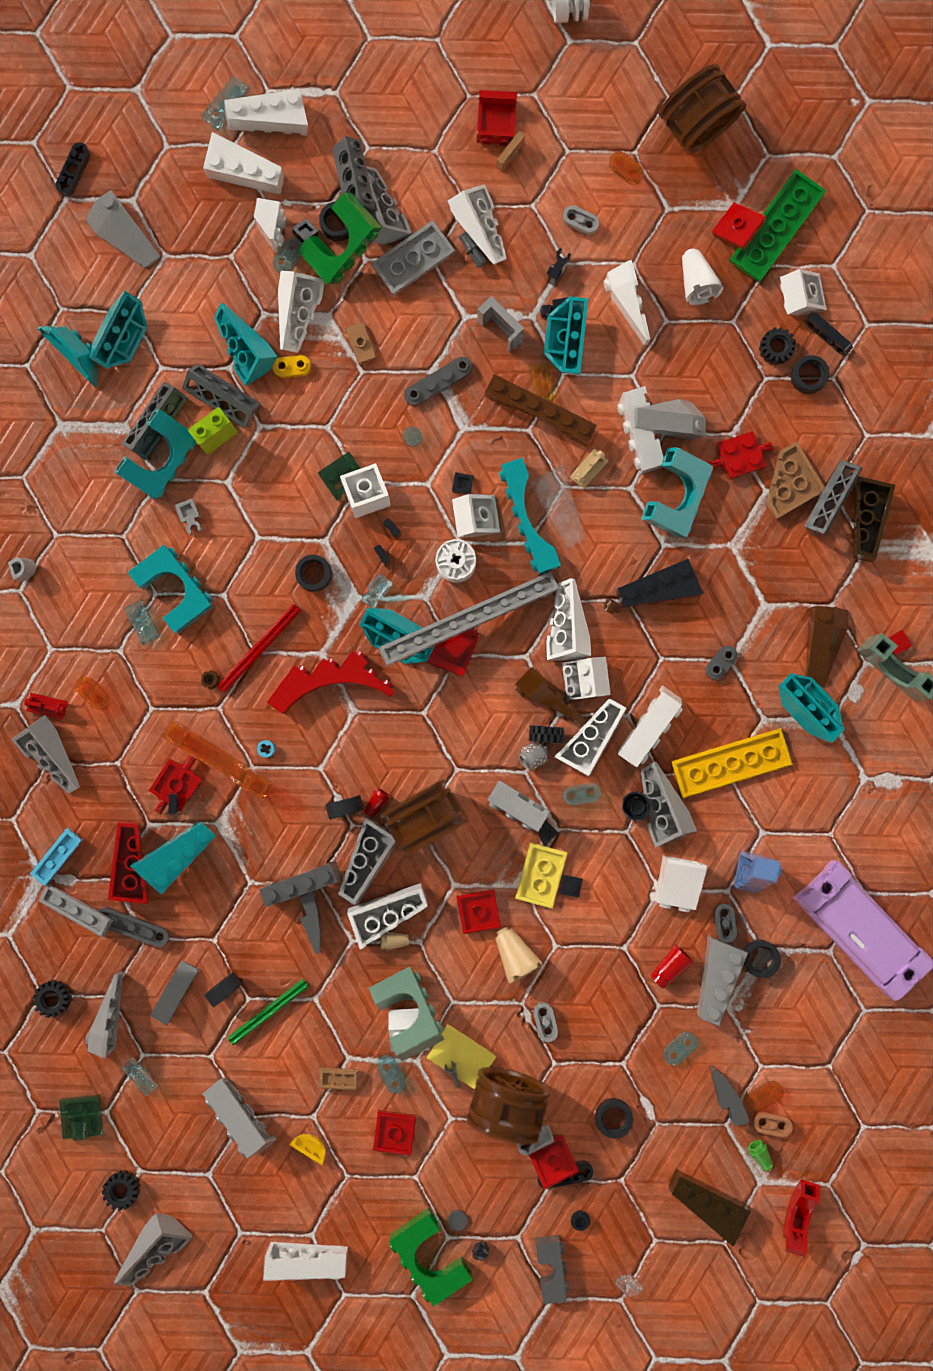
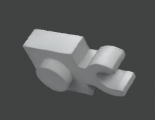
[175,498,202,535]

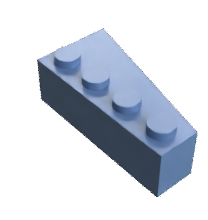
[733,851,782,893]

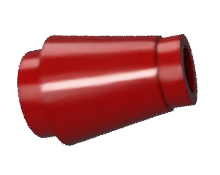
[364,788,390,817]

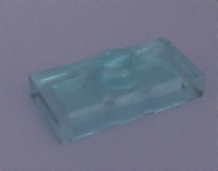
[121,1057,158,1096]

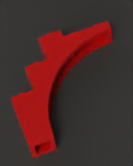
[267,650,395,714]

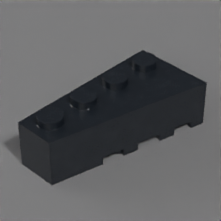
[615,558,704,608]

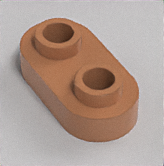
[752,1112,792,1137]

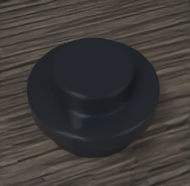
[571,1210,590,1231]
[472,1240,490,1261]

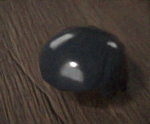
[622,791,651,821]

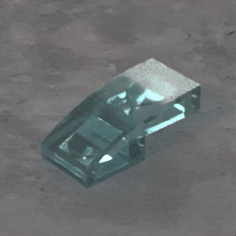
[124,600,160,645]

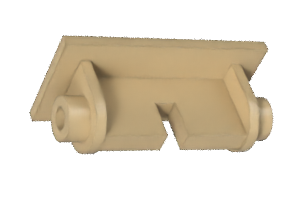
[570,448,609,489]

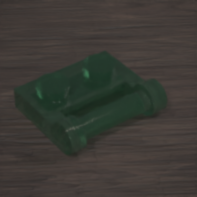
[318,452,361,501]

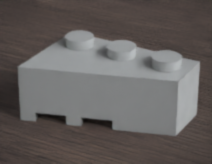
[487,780,550,832]

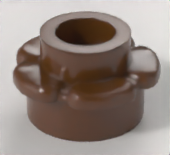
[602,598,621,614]
[201,670,220,689]

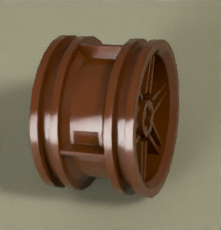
[658,64,747,155]
[380,779,469,858]
[466,1067,551,1144]

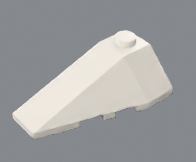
[604,260,650,346]

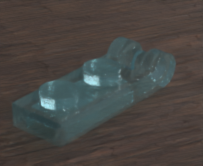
[201,75,249,130]

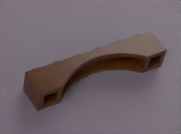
[485,374,597,447]

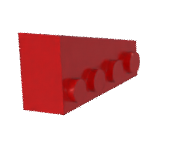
[108,820,150,904]

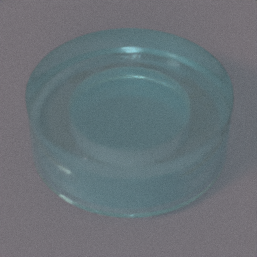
[403,427,422,447]

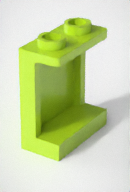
[188,407,238,455]

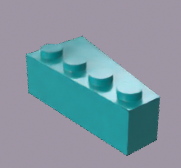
[130,822,216,894]

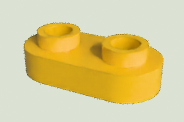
[273,355,311,378]

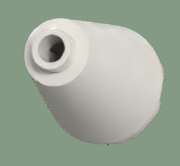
[682,248,723,305]

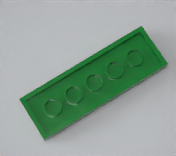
[728,169,827,283]

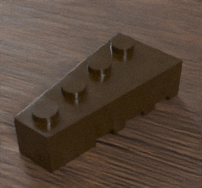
[853,476,896,563]
[668,1169,751,1247]

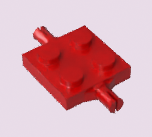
[709,431,773,480]
[148,755,203,815]

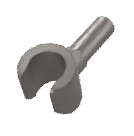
[444,1061,461,1088]

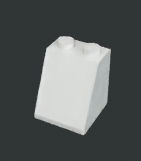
[655,855,707,912]

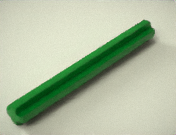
[228,979,309,1045]

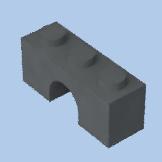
[535,1235,570,1304]

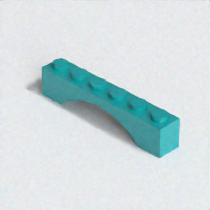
[498,457,561,575]

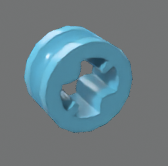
[257,740,275,757]

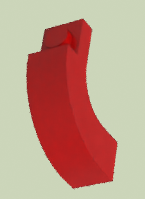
[783,1179,820,1258]

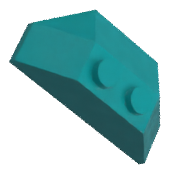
[89,290,147,368]
[544,296,589,375]
[37,326,98,387]
[359,608,435,664]
[778,673,845,743]

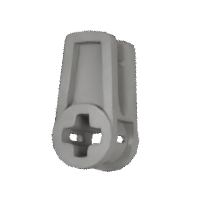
[517,1125,554,1155]

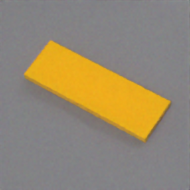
[671,728,793,798]

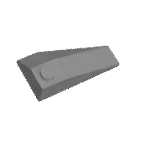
[366,166,412,245]
[11,716,80,794]

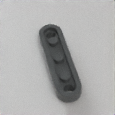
[404,357,472,406]
[98,907,170,947]

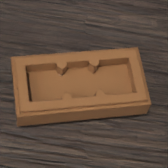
[496,131,525,172]
[345,322,376,365]
[318,1067,359,1090]

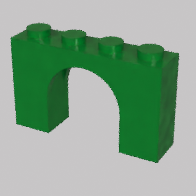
[297,193,382,285]
[389,1208,472,1307]

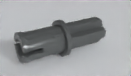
[459,231,486,268]

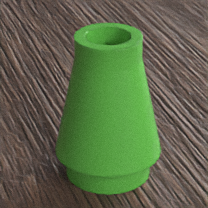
[748,1140,773,1171]

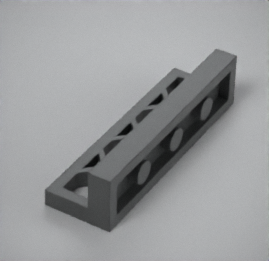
[182,363,261,428]
[122,382,188,460]
[804,460,862,536]

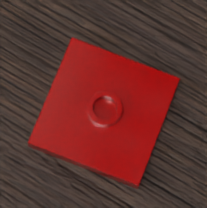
[712,202,766,250]
[456,889,501,934]
[373,1110,416,1156]
[529,1135,580,1190]

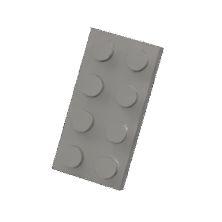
[371,220,455,296]

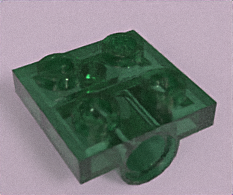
[59,1094,103,1141]

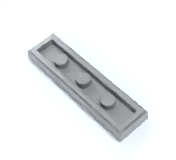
[39,884,113,937]

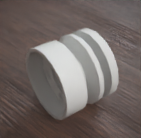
[552,0,590,24]
[435,539,476,583]

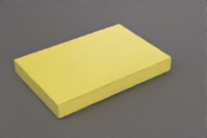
[515,842,567,909]
[426,1024,496,1089]

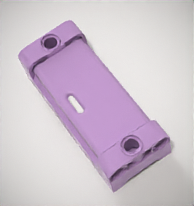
[793,860,933,1001]

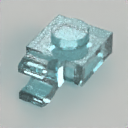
[362,573,393,608]

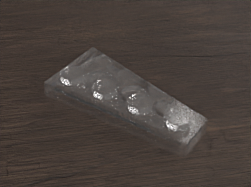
[530,464,585,549]

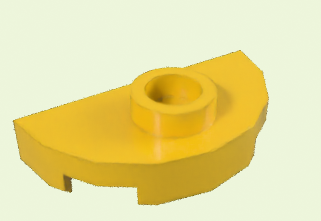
[289,1134,326,1165]

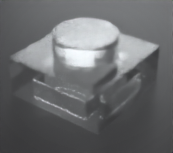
[615,1273,643,1297]

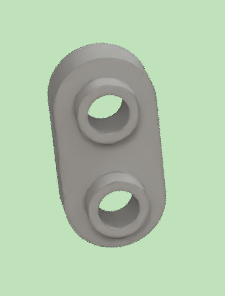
[563,206,599,235]
[533,1002,558,1042]

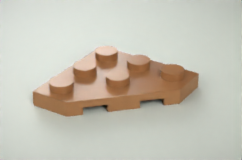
[766,441,825,520]

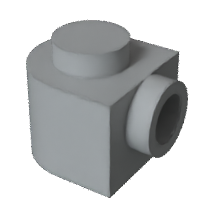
[8,558,36,581]

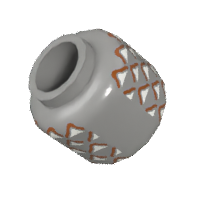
[519,741,549,770]

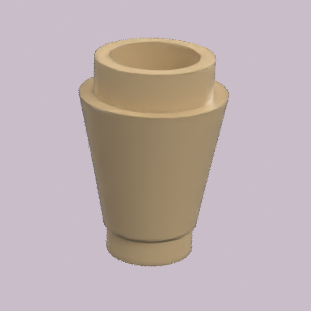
[380,932,409,951]

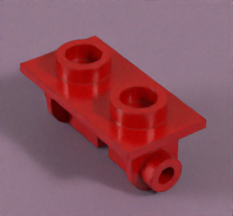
[24,693,68,720]

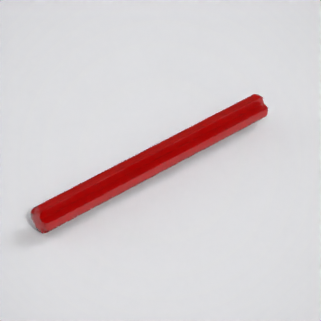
[217,604,301,693]

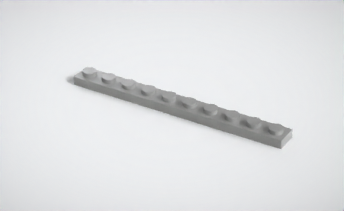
[378,572,559,667]

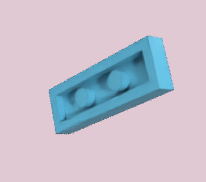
[30,828,83,886]

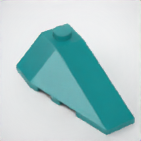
[214,303,277,386]

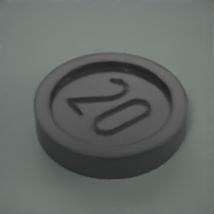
[448,1210,467,1231]

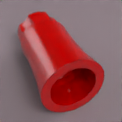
[650,944,695,989]

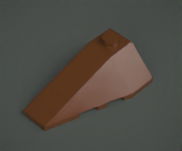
[806,606,848,685]
[515,666,586,724]

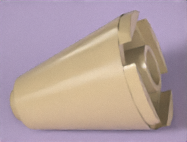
[495,927,543,984]

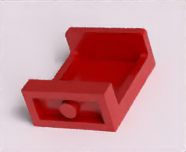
[477,90,517,146]
[427,628,480,677]

